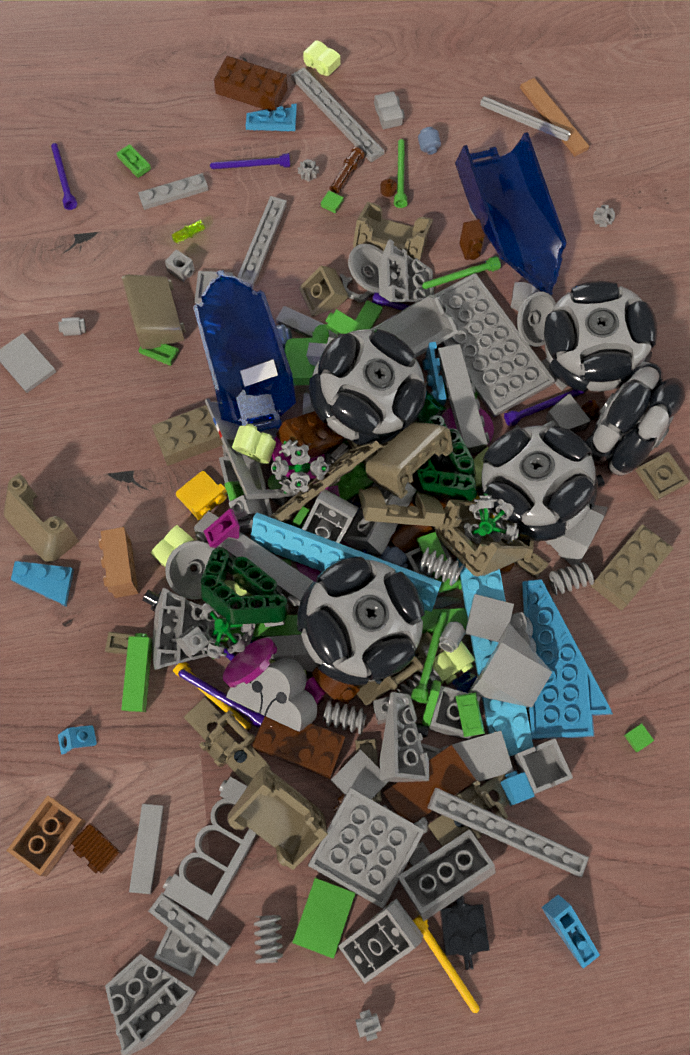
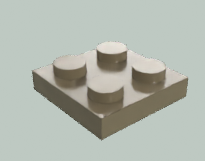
[636,452,690,501]

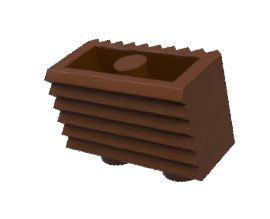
[459,220,485,260]
[71,823,122,874]

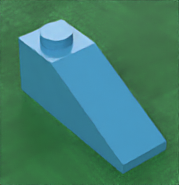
[541,895,600,969]

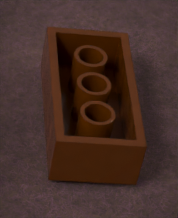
[214,56,288,111]
[252,716,345,779]

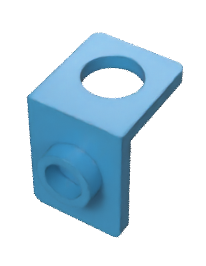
[58,725,97,754]

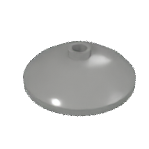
[348,244,383,293]
[517,292,556,347]
[165,541,215,599]

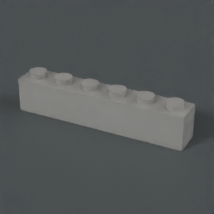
[437,344,489,454]

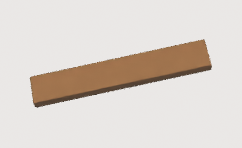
[520,78,589,157]

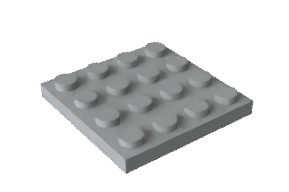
[308,787,425,908]

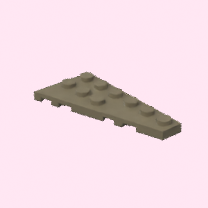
[270,441,381,522]

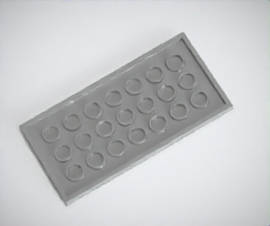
[434,273,555,417]

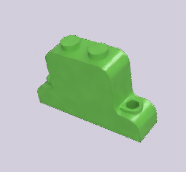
[282,324,329,386]

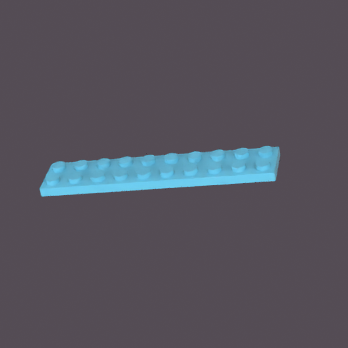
[251,512,442,612]
[457,558,533,756]

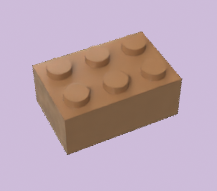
[98,527,139,598]
[6,795,87,877]

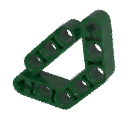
[415,415,477,501]
[201,548,287,625]

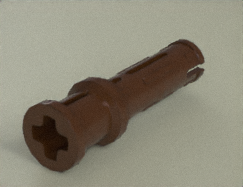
[329,147,365,194]

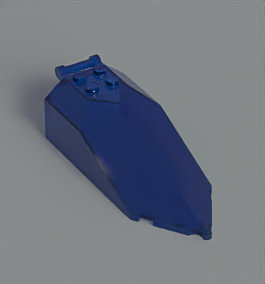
[455,132,567,296]
[193,270,296,432]

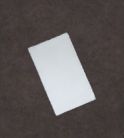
[240,360,278,386]

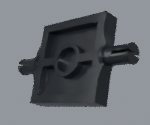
[440,895,490,970]

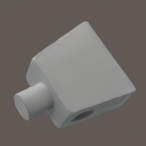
[543,394,591,433]

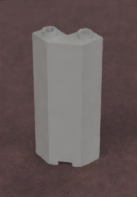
[370,294,458,359]

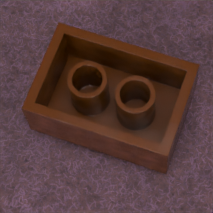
[276,411,346,459]

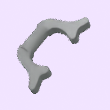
[340,274,375,303]

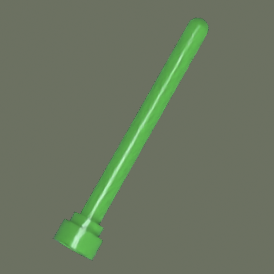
[394,139,408,208]
[422,256,501,289]
[411,611,447,703]

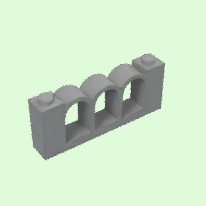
[163,777,257,921]

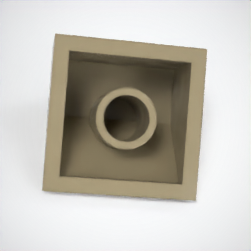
[299,265,349,316]

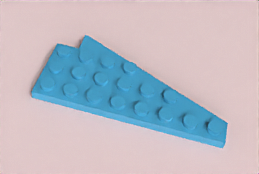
[522,579,613,740]

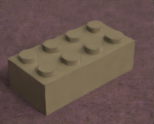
[151,399,223,466]
[591,524,674,611]

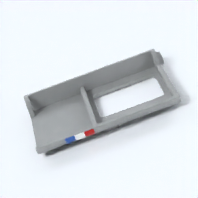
[205,394,300,499]

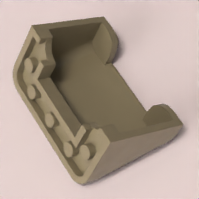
[353,202,433,261]
[122,274,186,350]
[366,422,453,499]
[3,473,79,563]
[435,500,529,576]
[228,767,328,870]

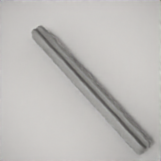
[480,96,571,141]

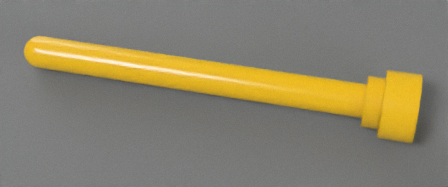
[173,662,251,730]
[413,915,480,1013]

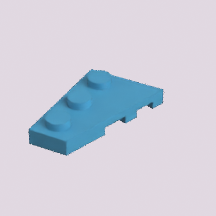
[246,103,297,131]
[422,342,446,406]
[11,561,74,607]

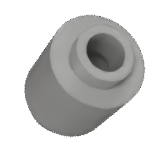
[58,317,86,336]
[439,621,465,652]

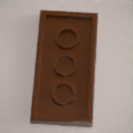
[383,744,476,824]

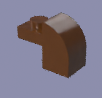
[312,666,360,704]

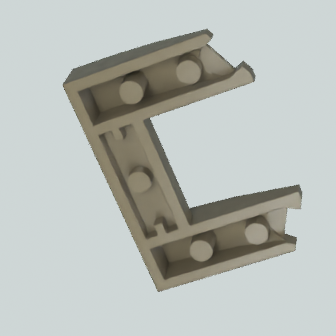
[358,486,445,527]

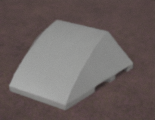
[378,239,434,302]
[545,505,608,567]
[151,588,220,670]
[468,623,552,708]
[105,954,196,1055]

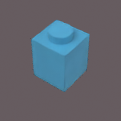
[500,771,535,806]

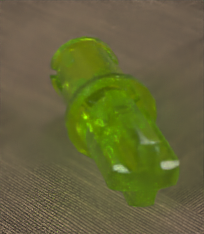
[171,219,205,243]

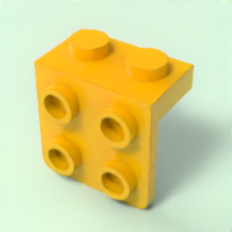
[176,471,228,520]

